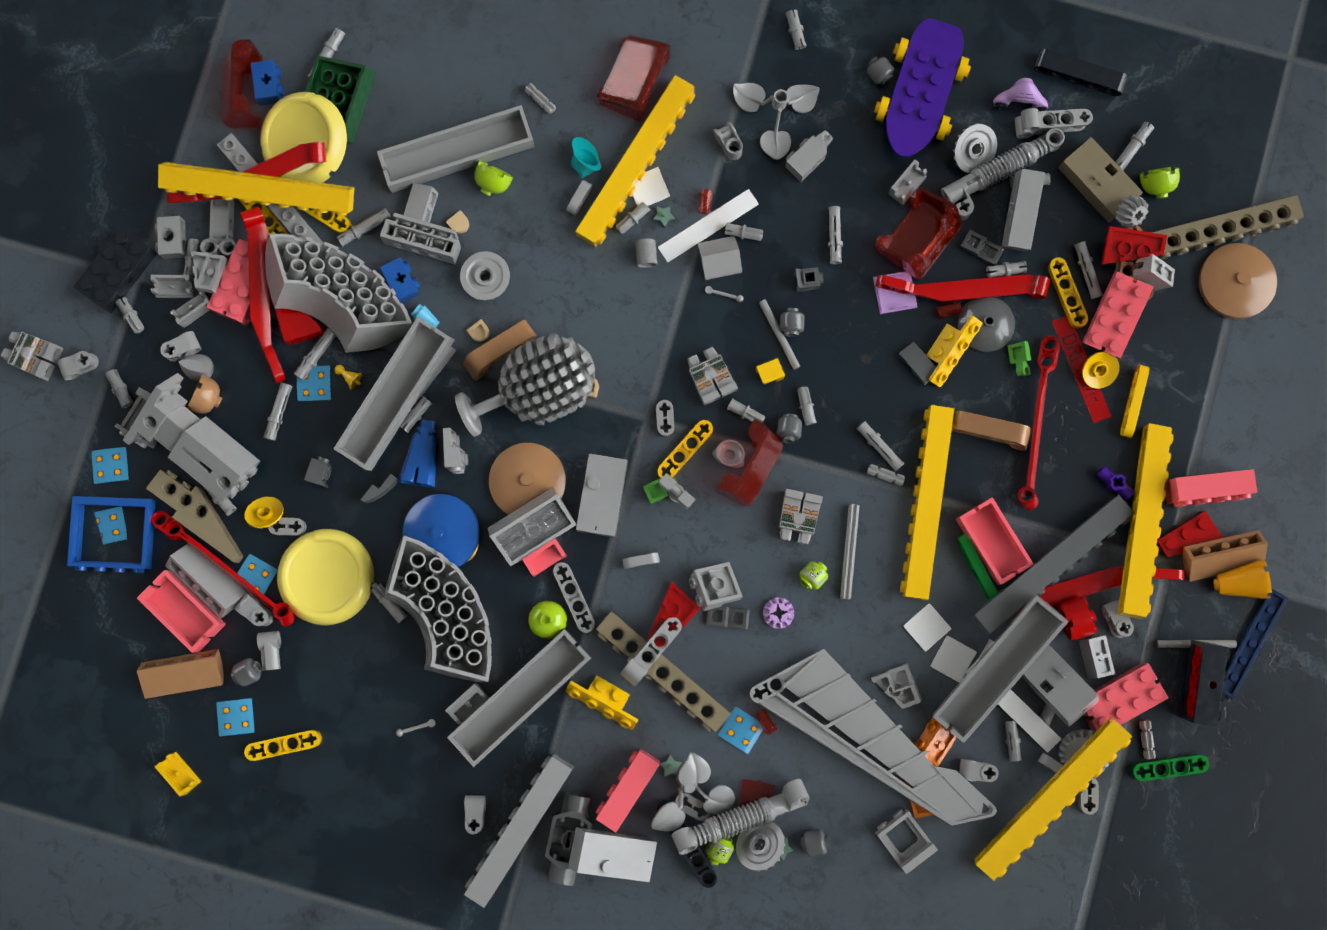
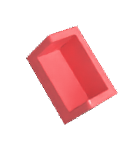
[522,539,567,577]

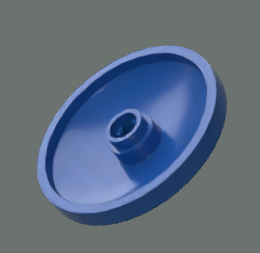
[403,494,480,567]

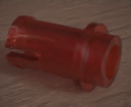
[698,189,714,214]
[936,301,962,319]
[754,709,777,735]

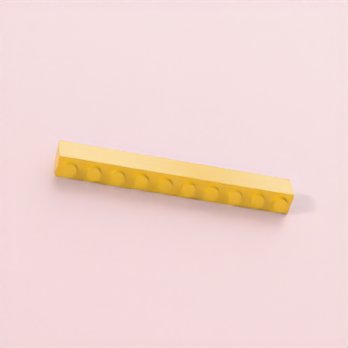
[575,75,696,248]
[158,162,354,215]
[900,405,954,600]
[1117,423,1173,619]
[975,716,1132,881]

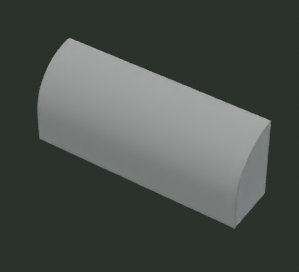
[166,544,247,619]

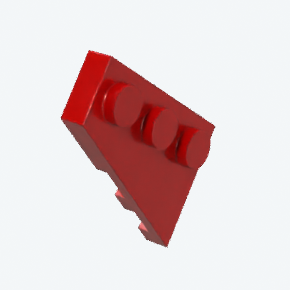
[1101,226,1167,265]
[1157,511,1223,558]
[647,582,700,647]

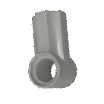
[257,631,281,671]

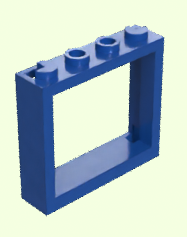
[67,496,156,573]

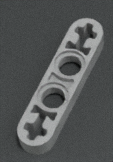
[553,562,595,633]

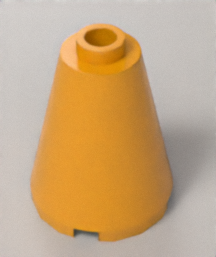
[1213,560,1272,599]

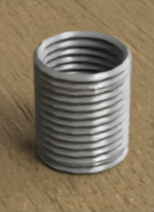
[635,239,658,268]

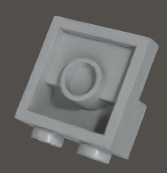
[443,428,468,474]
[689,562,743,611]

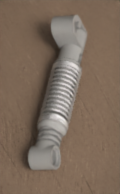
[941,128,1065,221]
[672,779,810,855]

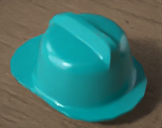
[571,137,601,178]

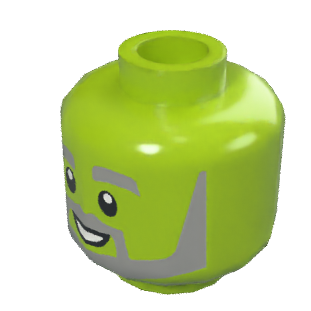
[799,561,828,590]
[705,834,734,865]

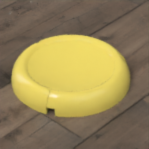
[260,92,347,183]
[277,529,374,625]

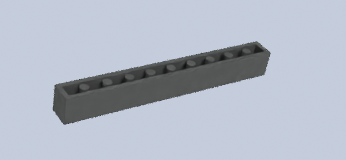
[970,495,1134,635]

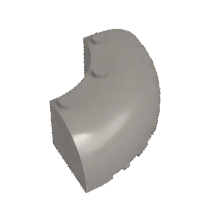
[265,234,412,353]
[383,536,492,682]

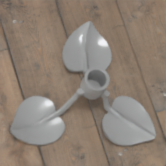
[733,83,820,160]
[651,752,736,831]

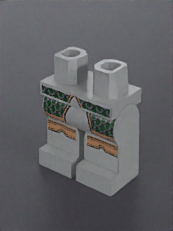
[1,331,63,381]
[687,347,738,406]
[778,488,823,545]

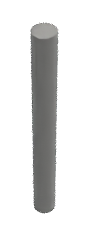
[759,299,800,370]
[1156,640,1237,648]

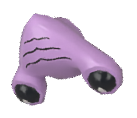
[993,78,1048,112]

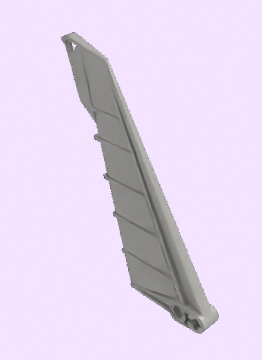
[750,649,997,826]

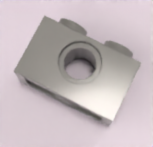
[155,216,187,259]

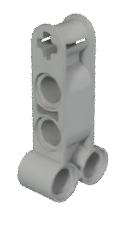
[1014,108,1093,139]
[200,198,237,259]
[620,617,682,686]

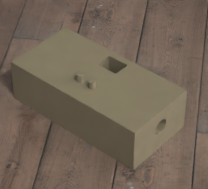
[1058,137,1143,223]

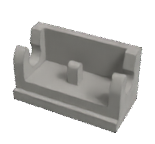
[888,160,927,205]
[404,183,438,223]
[1133,254,1175,291]
[151,275,195,298]
[170,291,210,328]
[1078,635,1115,679]
[445,683,490,725]

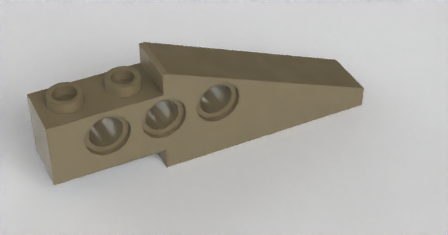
[146,470,244,563]

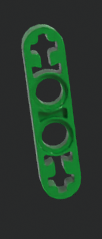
[956,534,998,601]
[1131,754,1209,781]

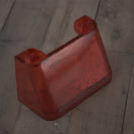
[597,35,670,122]
[222,39,263,129]
[875,186,962,279]
[716,419,783,507]

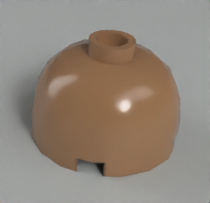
[187,374,222,414]

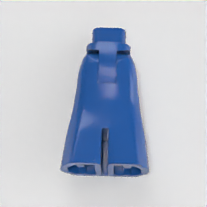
[398,419,437,488]

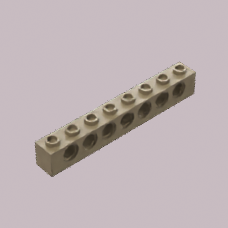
[1152,195,1304,260]
[596,611,731,732]

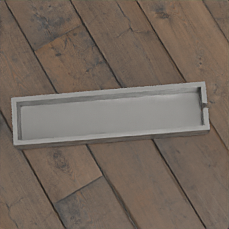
[377,105,535,193]
[334,317,455,471]
[933,594,1068,743]
[447,629,592,767]
[464,754,575,908]

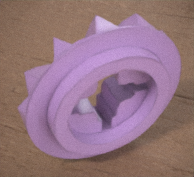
[763,598,794,629]

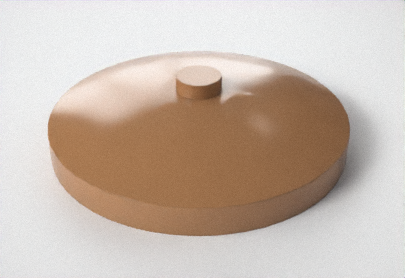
[1198,243,1277,319]
[489,443,566,515]

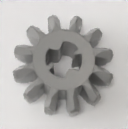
[1115,195,1149,229]

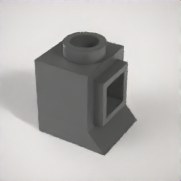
[794,267,823,292]
[304,457,333,488]

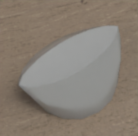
[179,354,214,382]
[712,440,745,468]

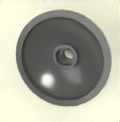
[957,297,1015,352]

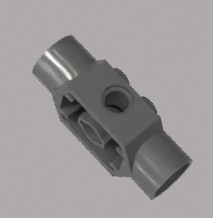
[545,792,593,886]

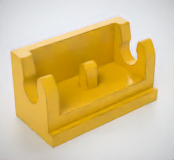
[155,752,201,796]

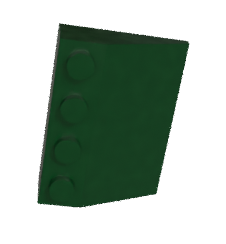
[305,55,376,144]

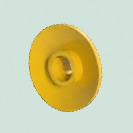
[1082,352,1119,389]
[245,497,283,528]

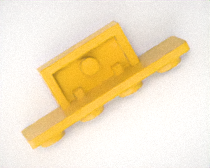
[926,315,983,387]
[565,675,638,730]

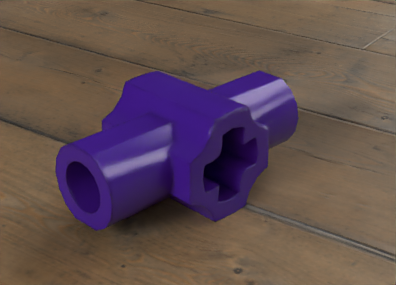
[1097,466,1135,500]

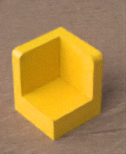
[755,358,785,384]

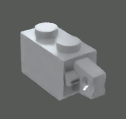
[785,130,833,182]

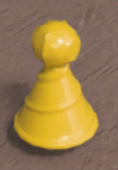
[334,365,362,389]

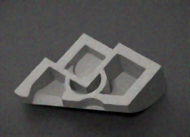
[871,663,922,709]

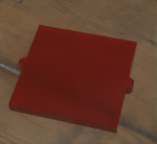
[737,779,775,810]

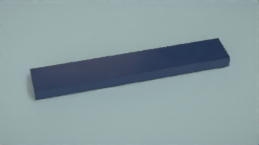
[1223,588,1288,699]

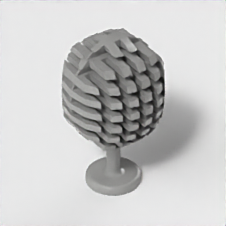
[455,333,595,437]

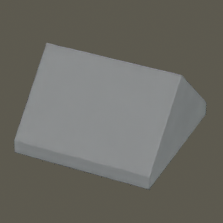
[697,236,742,280]

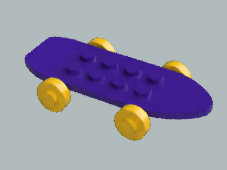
[874,18,971,158]

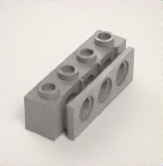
[380,213,461,265]

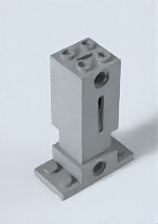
[123,373,260,502]

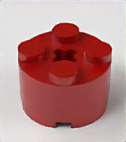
[1056,595,1097,641]

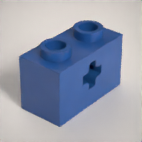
[251,60,284,105]
[380,257,421,303]

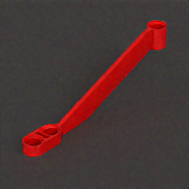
[166,142,327,203]
[240,206,286,384]
[875,274,1050,302]
[1018,336,1060,510]
[151,511,295,626]
[1018,567,1185,611]

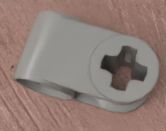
[713,121,743,160]
[161,331,201,362]
[57,351,99,381]
[235,592,274,626]
[1101,599,1134,638]
[959,759,999,782]
[464,795,486,834]

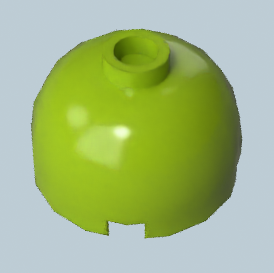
[474,161,513,196]
[1140,167,1180,198]
[528,601,567,640]

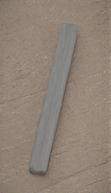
[840,504,860,600]

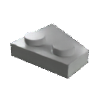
[191,251,227,293]

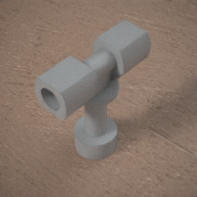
[658,473,696,510]

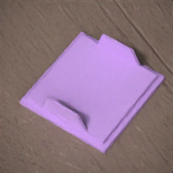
[873,271,917,314]

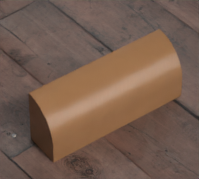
[1183,530,1268,582]
[137,649,224,699]

